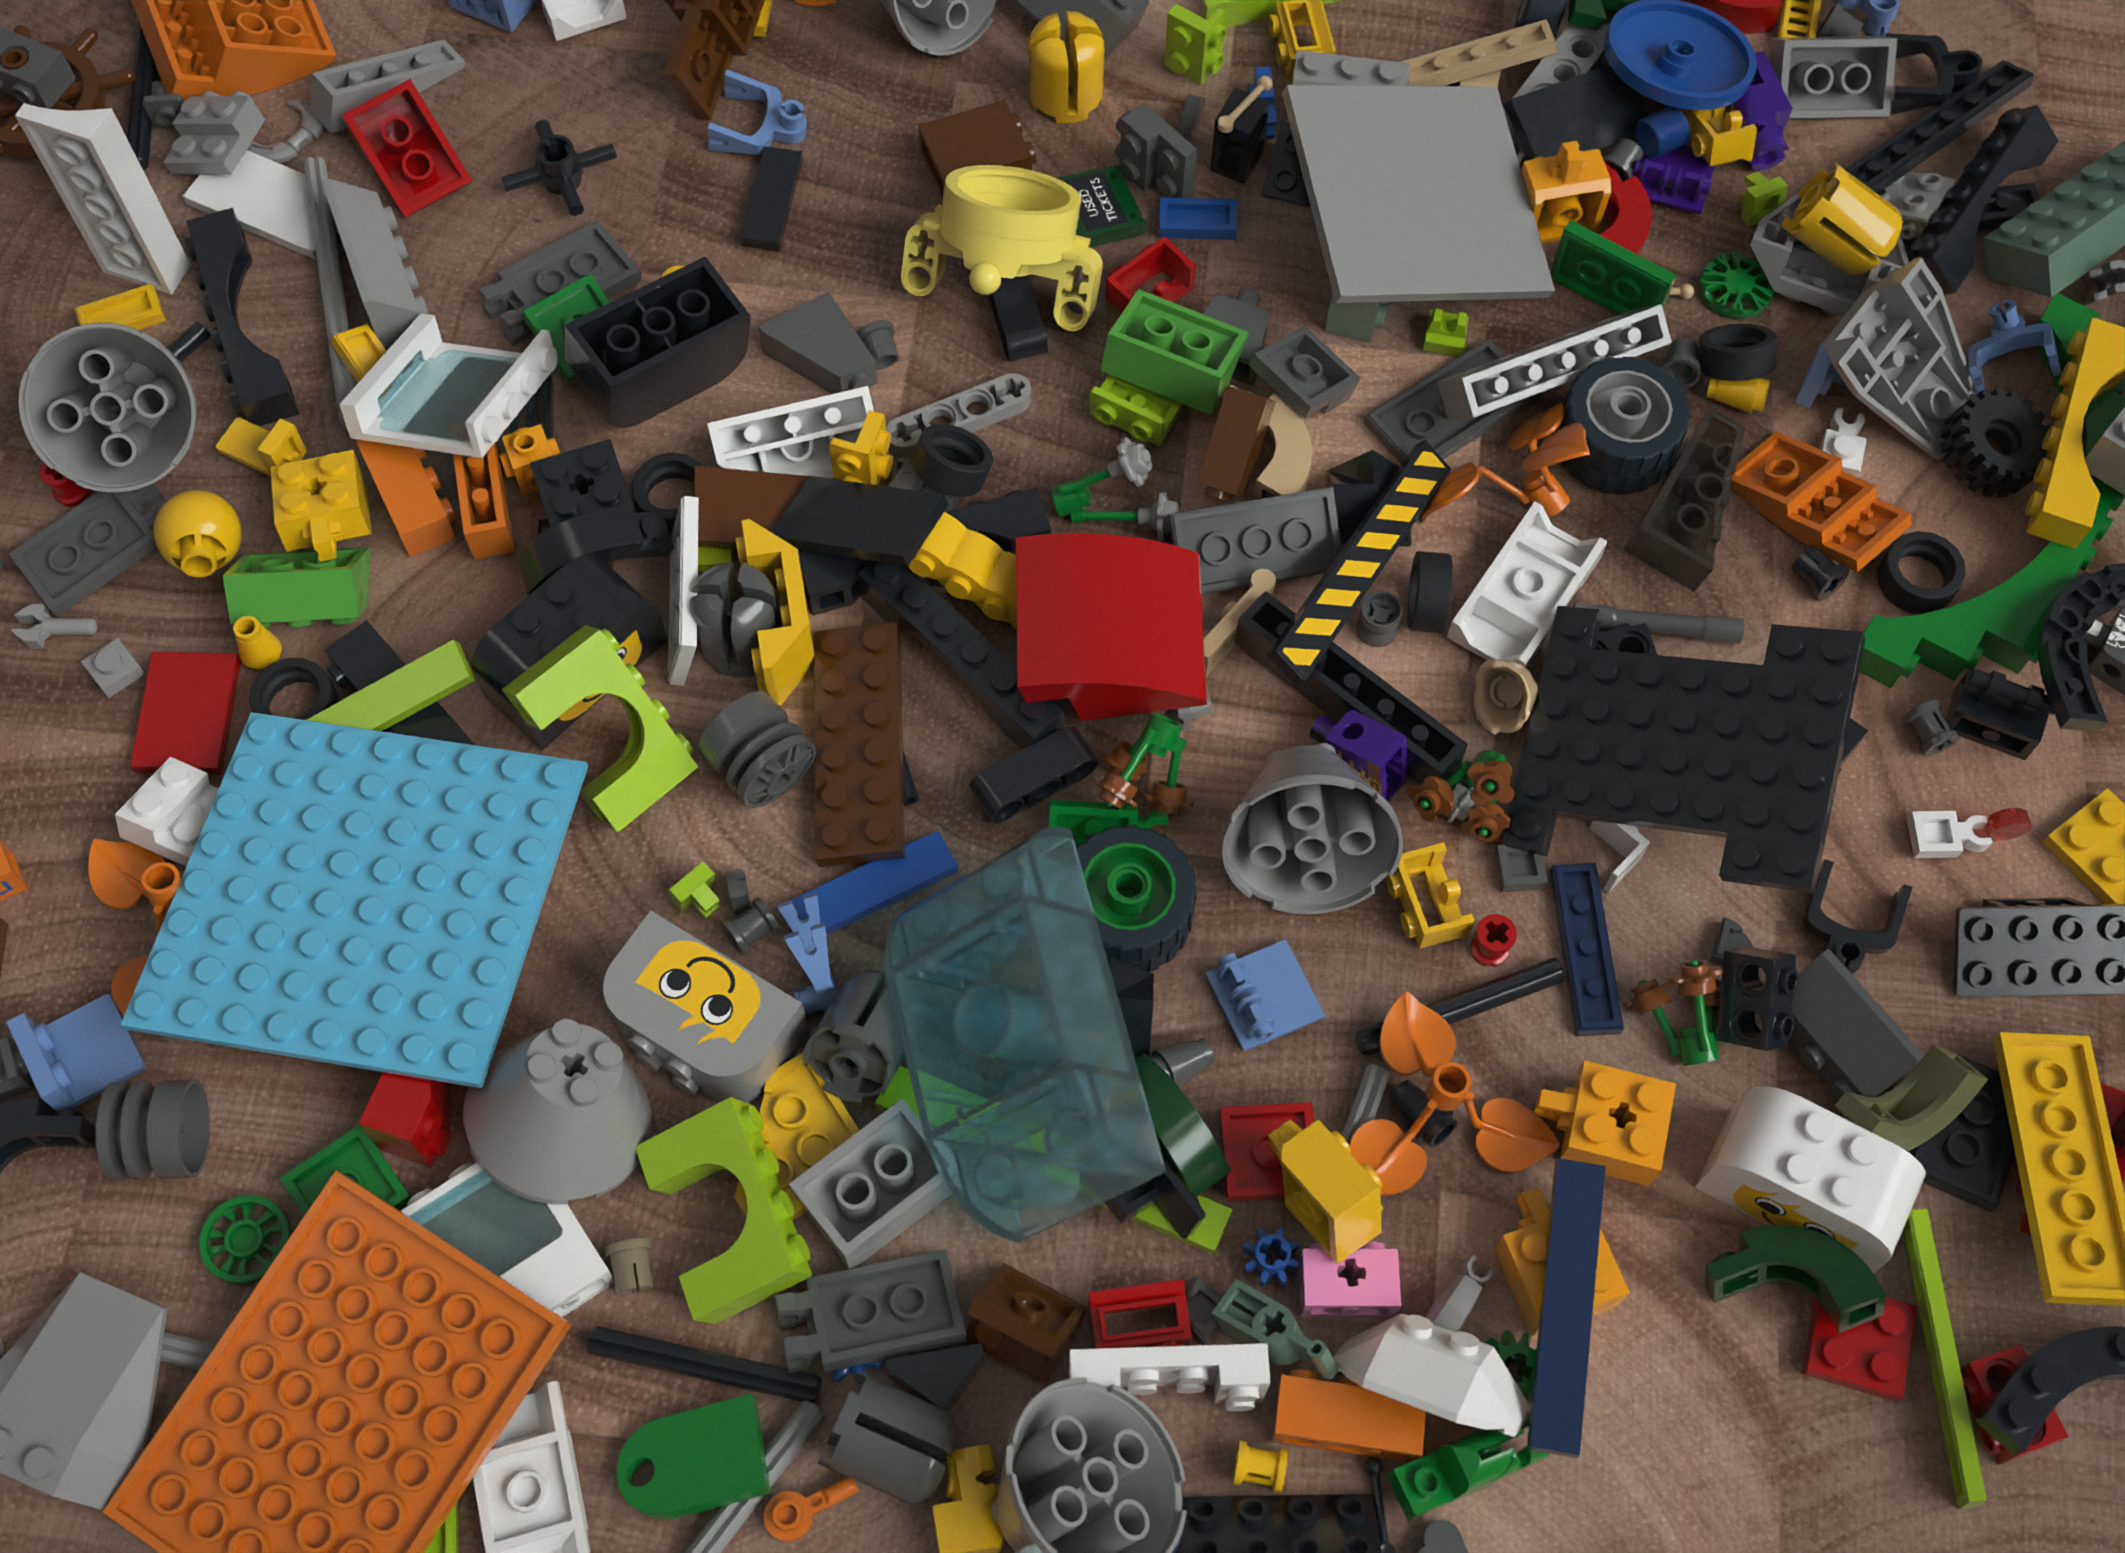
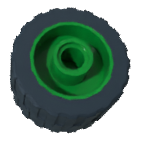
[1060,825,1197,972]

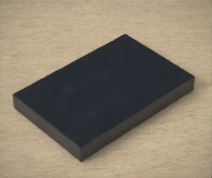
[1909,1053,2015,1212]

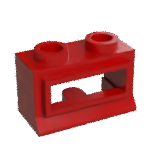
[1105,236,1196,314]
[1088,1279,1192,1349]

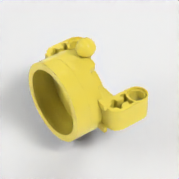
[901,165,1103,331]

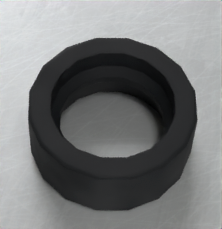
[1699,324,1777,381]
[911,424,994,497]
[631,452,702,535]
[1878,531,1966,614]
[1407,551,1453,633]
[249,658,339,720]

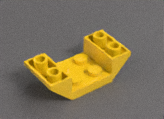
[736,519,814,706]

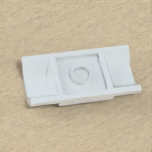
[473,1380,591,1553]

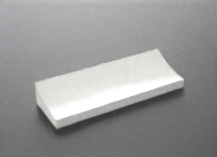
[15,103,191,295]

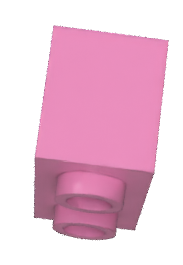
[1298,1242,1401,1317]

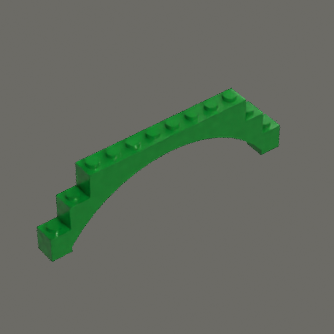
[1859,293,2125,688]

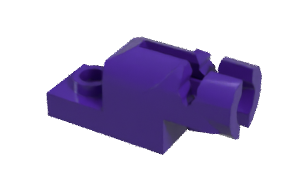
[1727,51,1793,171]

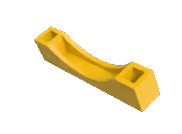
[2025,317,2125,549]

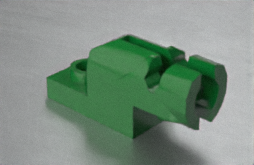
[1386,1413,1550,1521]

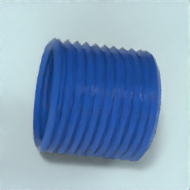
[1635,106,1690,159]

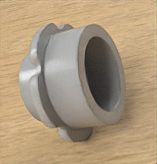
[1445,783,1475,823]

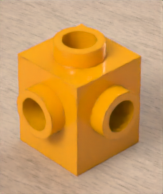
[499,424,561,496]

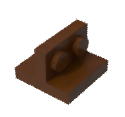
[966,1263,1088,1385]

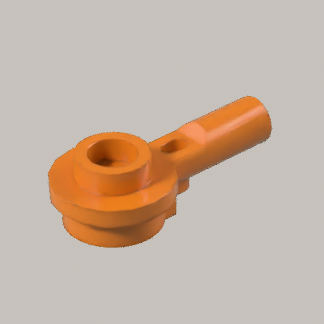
[763,1476,860,1543]

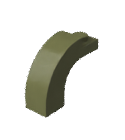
[1835,1045,1988,1151]

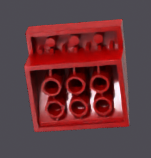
[1016,533,1207,721]

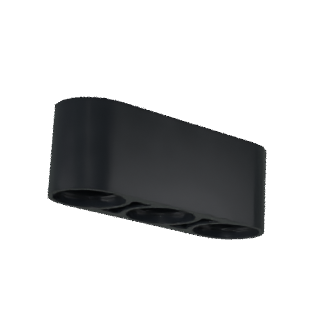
[987,275,1048,362]
[969,726,1099,823]

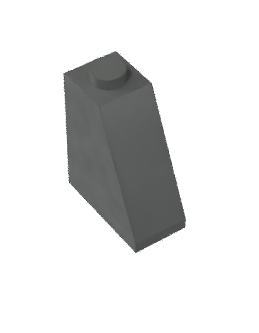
[758,292,878,394]

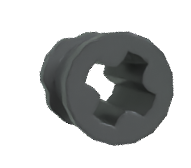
[1904,700,1960,756]
[720,897,780,955]

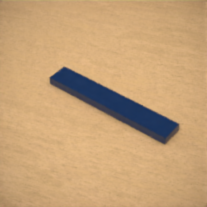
[1527,1158,1606,1458]

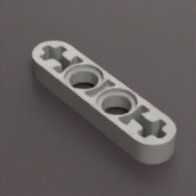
[886,373,1032,458]

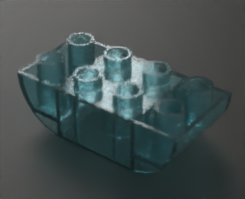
[885,827,1166,1243]

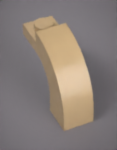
[1221,385,1312,500]

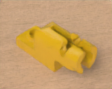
[932,1445,1005,1553]

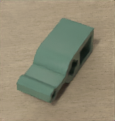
[1212,1279,1339,1379]

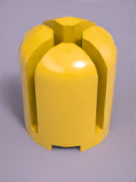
[1029,11,1104,124]
[1782,162,1903,276]

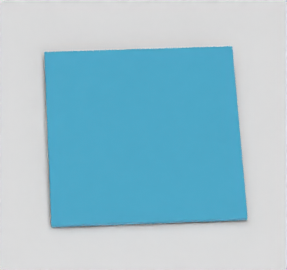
[120,712,588,1088]

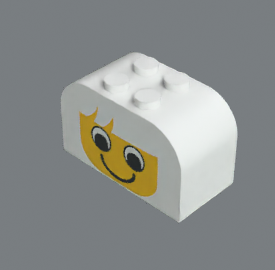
[1695,1086,1926,1273]

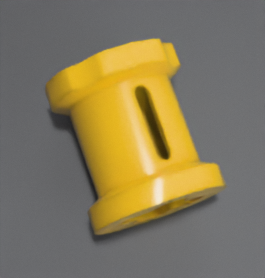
[1232,1440,1288,1493]

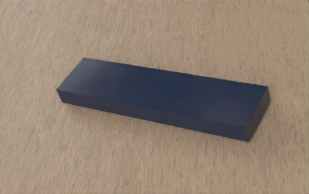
[1550,863,1624,1037]

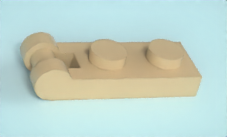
[1204,569,1276,677]

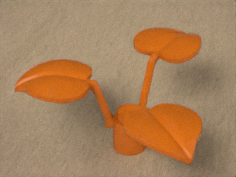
[1420,403,1590,522]
[88,839,181,1017]
[1349,992,1560,1196]

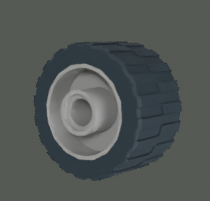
[1555,356,1691,495]

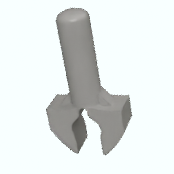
[11,604,98,649]

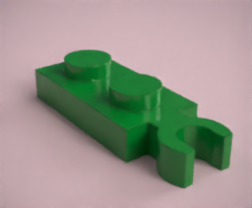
[1048,800,1168,848]

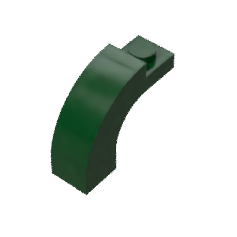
[1097,1051,1231,1197]
[1705,1225,1886,1333]

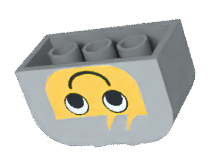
[603,910,810,1103]

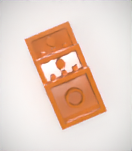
[1722,431,1912,572]

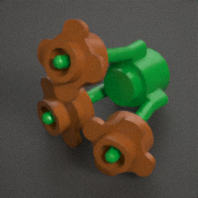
[1093,712,1194,814]
[1407,750,1515,843]
[1623,959,1723,1066]

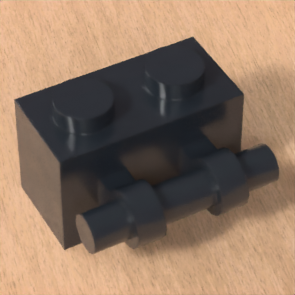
[1945,668,2054,760]

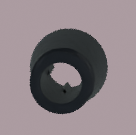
[1389,1080,1457,1148]

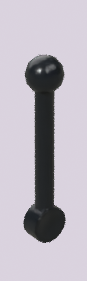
[1364,1456,1396,1553]

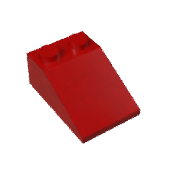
[342,79,472,218]
[358,1072,452,1168]

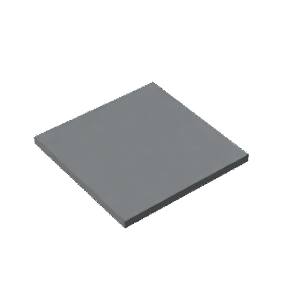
[1282,85,1555,303]

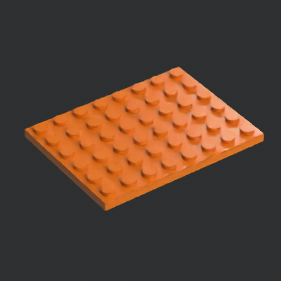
[102,1170,572,1553]

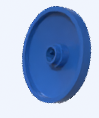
[1604,0,1757,110]

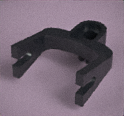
[1885,33,1982,115]
[1803,859,1913,975]

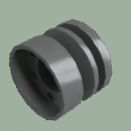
[698,691,817,808]
[96,1079,210,1181]

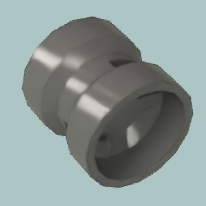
[1356,590,1403,648]

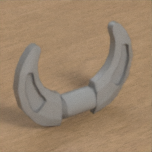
[247,99,324,163]

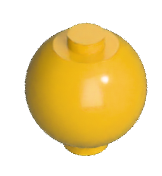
[153,490,242,578]

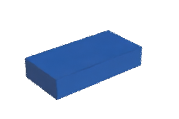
[1159,197,1237,240]

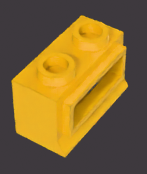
[1269,0,1336,81]
[1680,107,1757,166]
[1386,842,1475,949]

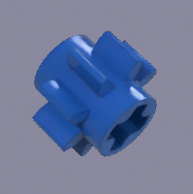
[1242,1227,1300,1288]

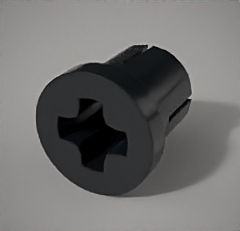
[1792,545,1849,601]

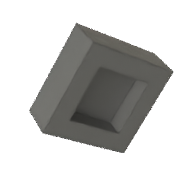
[1494,845,1548,893]

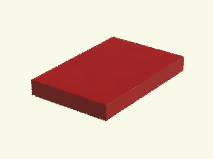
[130,652,241,775]

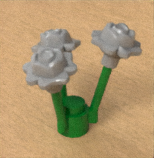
[1052,437,1180,541]

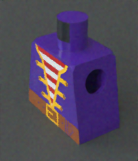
[1309,710,1407,802]

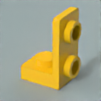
[215,418,307,476]

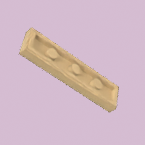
[1402,19,1557,86]

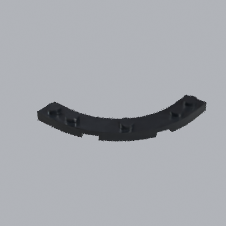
[2038,563,2125,732]
[1975,1326,2125,1456]

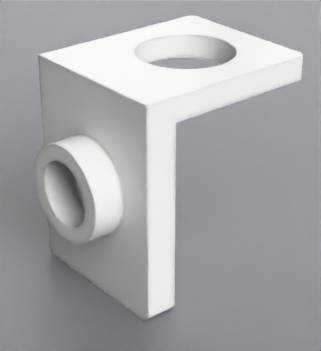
[1589,821,1650,893]

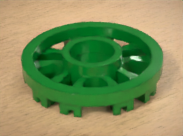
[1699,251,1774,319]
[199,1195,292,1286]

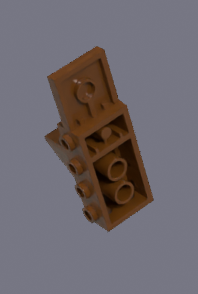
[663,0,765,120]

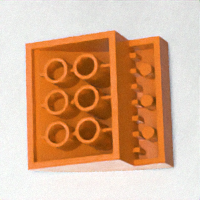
[131,0,337,101]

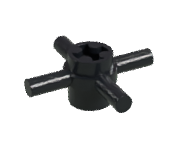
[501,120,617,216]

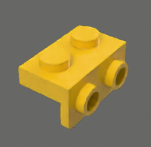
[829,410,893,485]

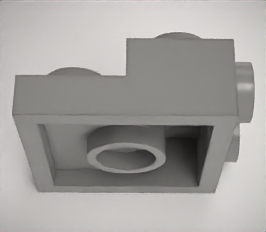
[163,91,265,175]

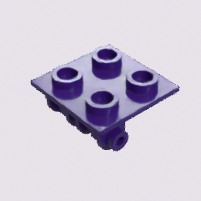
[1633,145,1715,214]

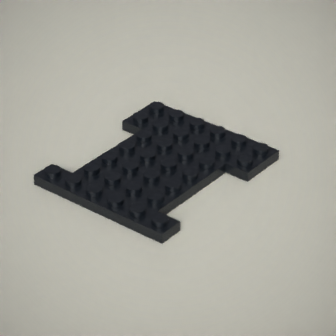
[1501,606,1866,894]

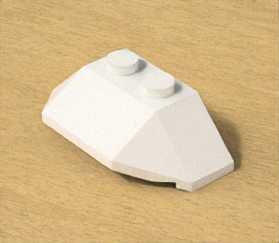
[707,386,874,479]
[1333,1313,1531,1437]

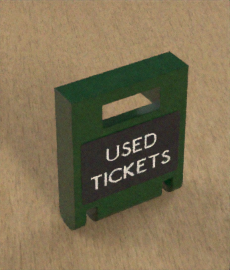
[1057,166,1148,247]

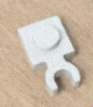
[1820,407,1867,477]
[1907,811,1993,858]

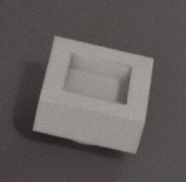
[81,638,145,698]

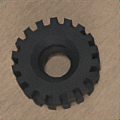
[1940,388,2051,497]

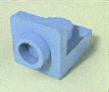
[1795,344,1846,408]

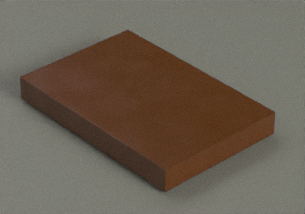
[692,466,810,553]

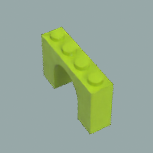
[502,625,698,833]
[636,1097,812,1325]

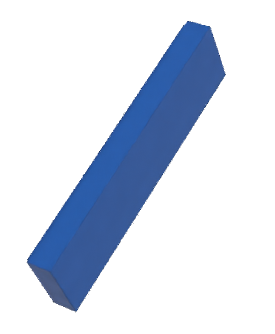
[787,830,958,935]

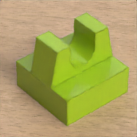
[1740,172,1788,227]
[1423,308,1469,357]
[669,861,720,920]

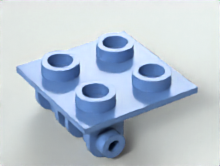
[1205,939,1325,1052]

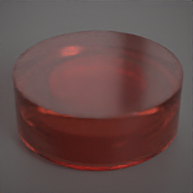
[1984,808,2032,841]

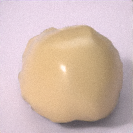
[1473,659,1538,734]

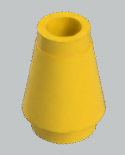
[1707,378,1770,414]
[233,616,282,670]

